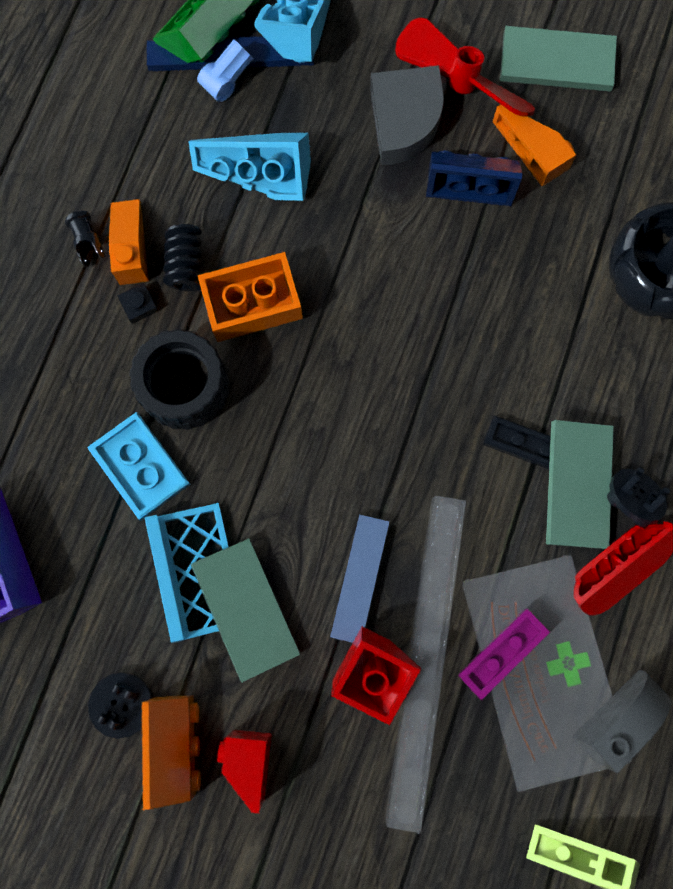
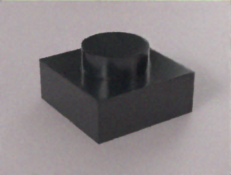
[117,283,158,324]

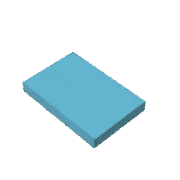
[87,412,191,521]

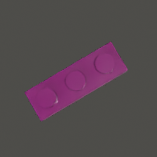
[457,608,550,700]

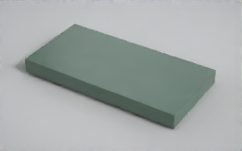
[500,26,617,91]
[546,420,614,549]
[191,539,300,683]

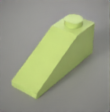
[526,825,640,889]

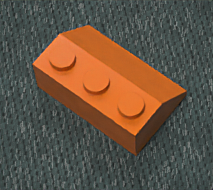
[142,695,201,810]

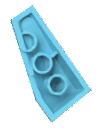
[255,0,331,63]
[189,133,311,201]

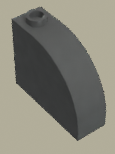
[370,65,447,166]
[572,670,672,773]

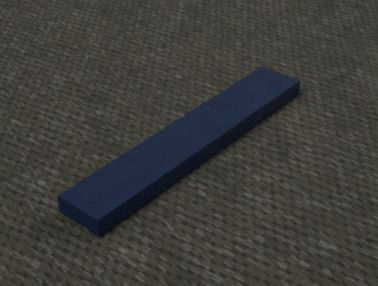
[147,37,314,71]

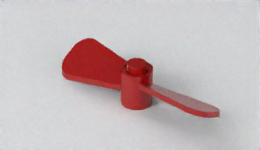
[395,18,535,117]

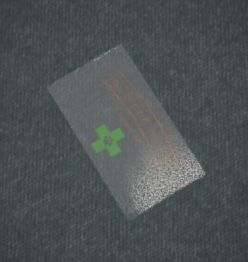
[462,555,632,792]

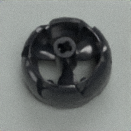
[609,202,673,320]

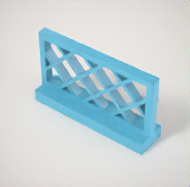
[144,503,229,644]

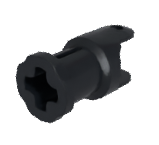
[65,211,105,267]

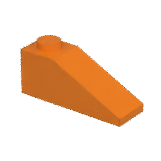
[493,104,576,186]
[109,199,149,285]

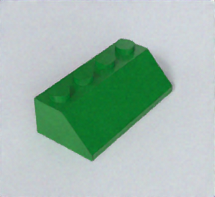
[153,0,259,63]

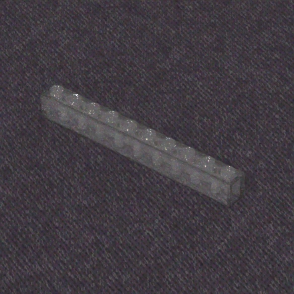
[385,496,466,833]

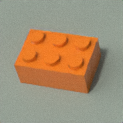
[197,252,303,342]

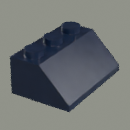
[426,150,522,206]

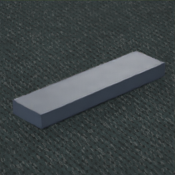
[330,514,389,643]

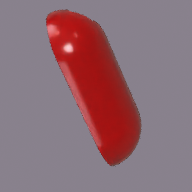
[573,521,673,615]

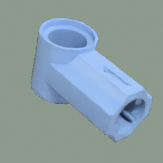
[198,40,253,102]

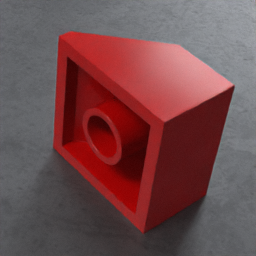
[331,626,421,725]
[217,730,272,813]

